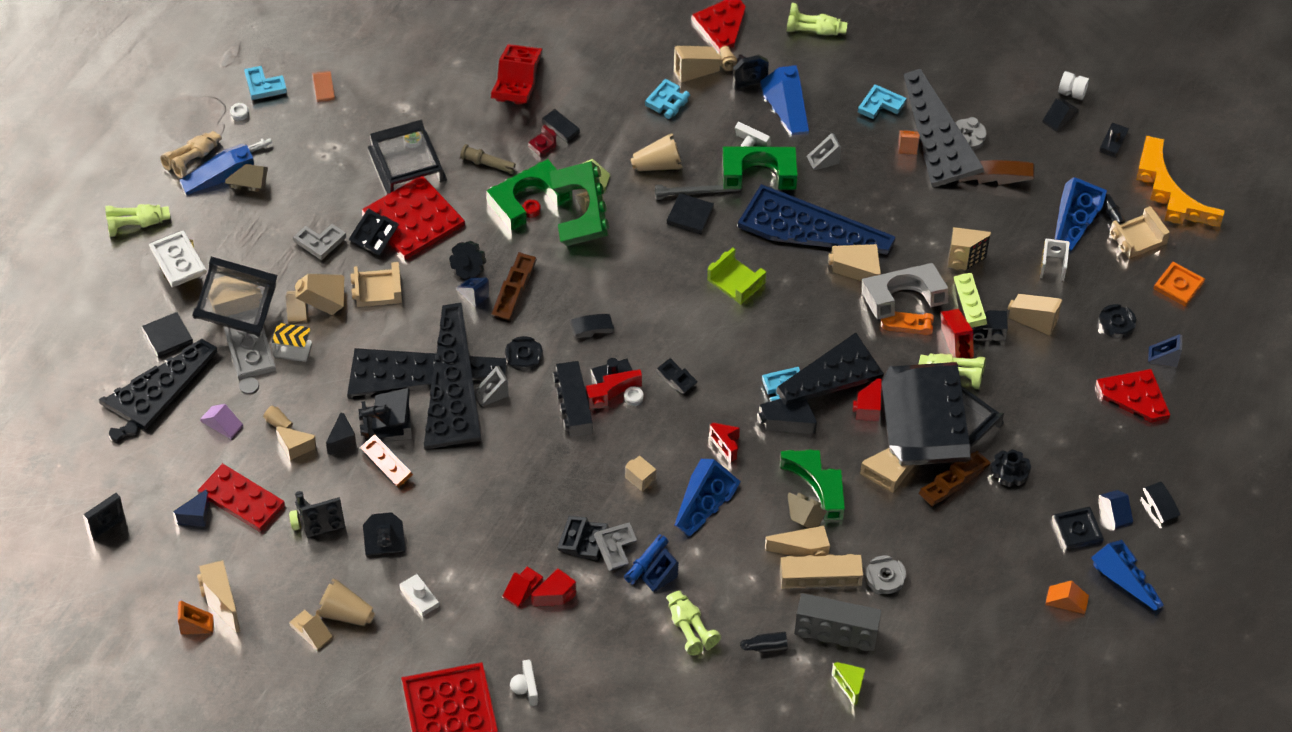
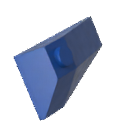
[760,65,809,135]
[180,144,254,195]
[1055,177,1107,251]
[674,459,741,536]
[1091,540,1164,610]

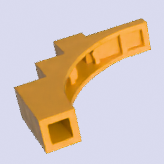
[1136,136,1225,227]

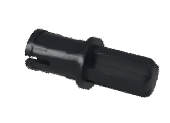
[1103,194,1126,224]

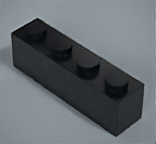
[553,361,593,437]

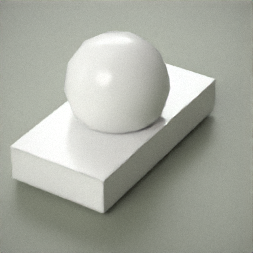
[510,659,538,706]

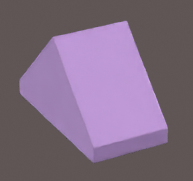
[200,404,243,439]

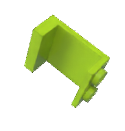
[707,247,766,305]

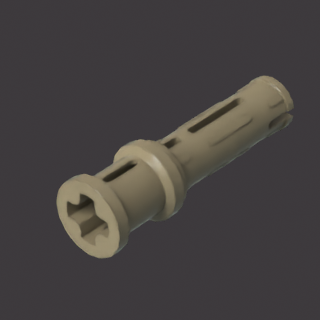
[460,144,516,174]

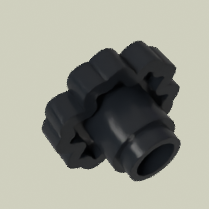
[449,241,486,279]
[990,449,1031,487]

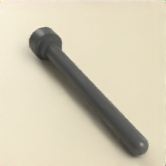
[655,185,743,200]

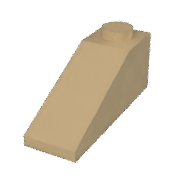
[765,526,830,557]

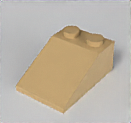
[197,560,240,633]

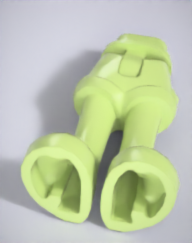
[786,3,848,36]
[105,204,170,237]
[919,353,986,389]
[667,590,721,655]

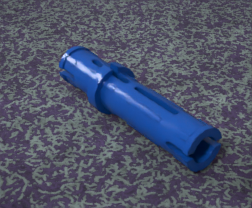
[624,534,669,584]

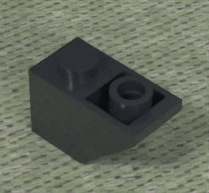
[972,310,1008,341]

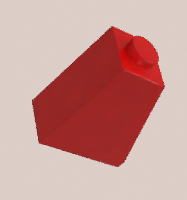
[941,309,974,359]

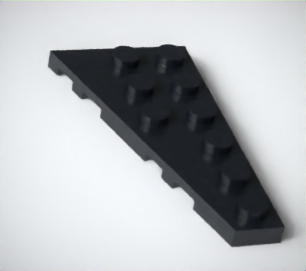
[776,332,884,405]
[99,339,218,430]

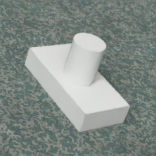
[735,122,771,147]
[400,574,439,616]

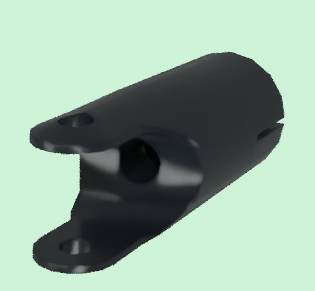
[740,632,788,653]

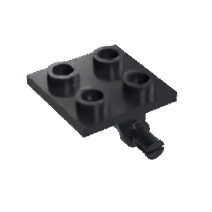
[361,388,410,431]
[295,491,345,538]

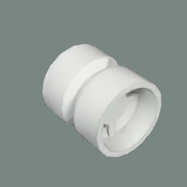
[1058,71,1089,100]

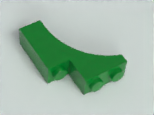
[780,449,845,520]

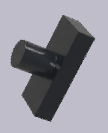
[1099,122,1129,158]
[591,358,633,384]

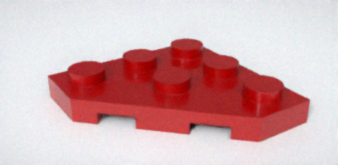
[692,0,746,53]
[1096,369,1170,423]

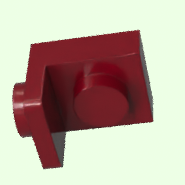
[528,125,557,157]

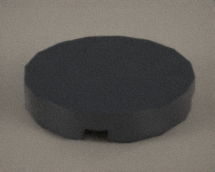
[1098,304,1137,338]
[505,336,543,371]

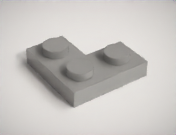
[293,224,346,260]
[594,522,637,571]

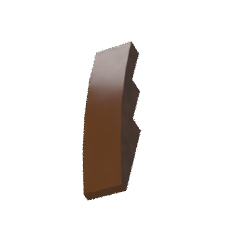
[959,160,1035,185]
[492,252,537,321]
[919,451,991,506]

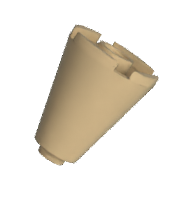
[630,133,683,171]
[316,578,375,626]

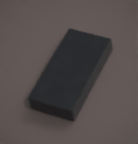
[542,109,580,142]

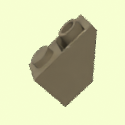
[225,164,268,192]
[788,492,827,529]

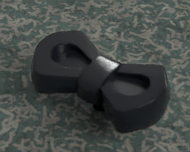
[109,421,138,443]

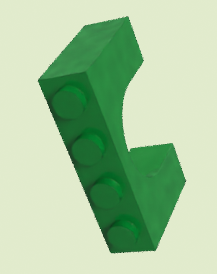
[722,146,797,189]
[486,159,573,231]
[550,161,609,246]

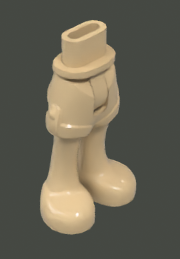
[160,131,222,178]

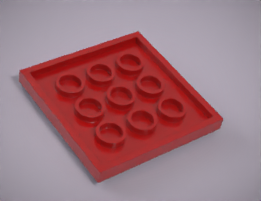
[362,176,465,260]
[401,662,498,732]

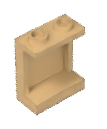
[1110,206,1170,259]
[351,262,402,307]

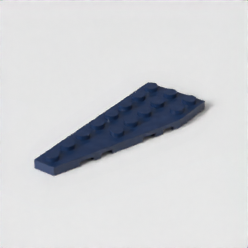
[737,184,896,254]

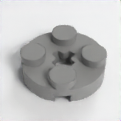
[955,117,986,151]
[865,555,906,594]

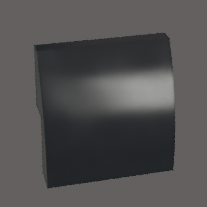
[349,208,399,256]
[557,516,609,560]

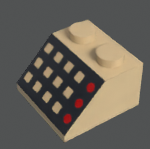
[948,227,991,270]

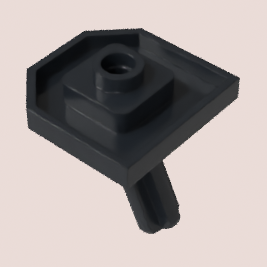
[733,54,769,90]
[363,512,405,555]

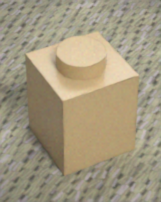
[625,455,656,491]

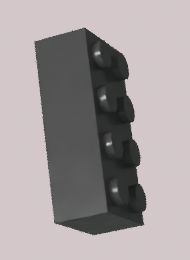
[794,593,882,651]

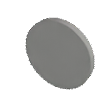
[239,377,259,394]

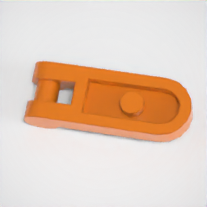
[880,312,934,335]

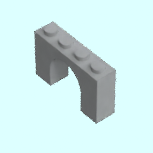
[862,263,948,320]

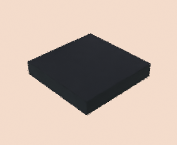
[667,193,714,234]
[142,312,193,357]
[83,493,125,540]
[1052,506,1104,551]

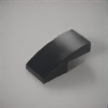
[570,314,614,337]
[655,358,698,394]
[1143,481,1181,523]

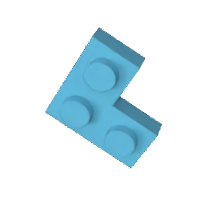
[244,66,287,100]
[858,84,907,119]

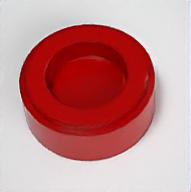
[522,199,541,218]

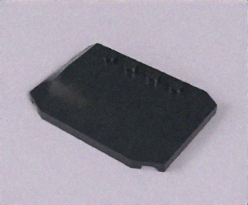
[881,362,970,466]

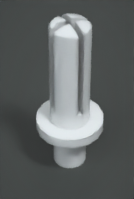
[248,138,272,152]

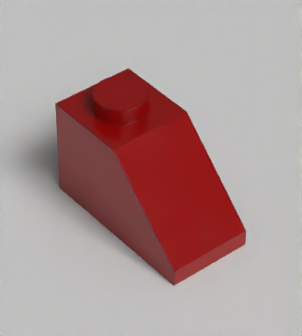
[852,379,882,421]
[531,568,577,607]

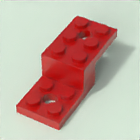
[491,44,543,104]

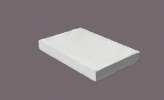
[149,230,207,288]

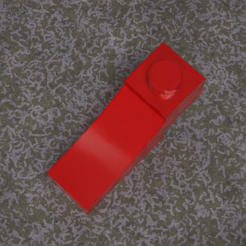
[586,369,642,409]

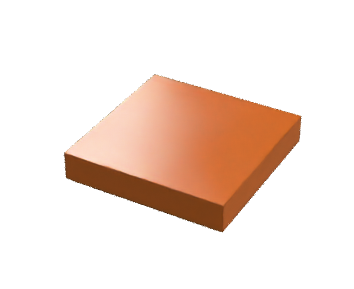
[1153,262,1205,307]

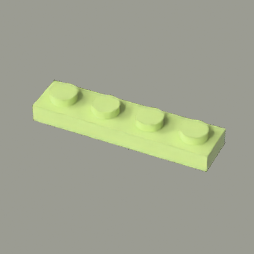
[954,272,987,328]

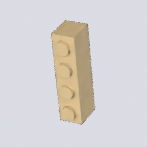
[780,554,863,589]

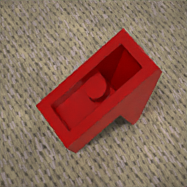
[709,423,740,463]
[503,566,543,608]

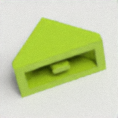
[832,662,865,705]

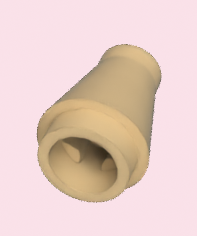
[720,46,738,71]
[263,405,293,429]

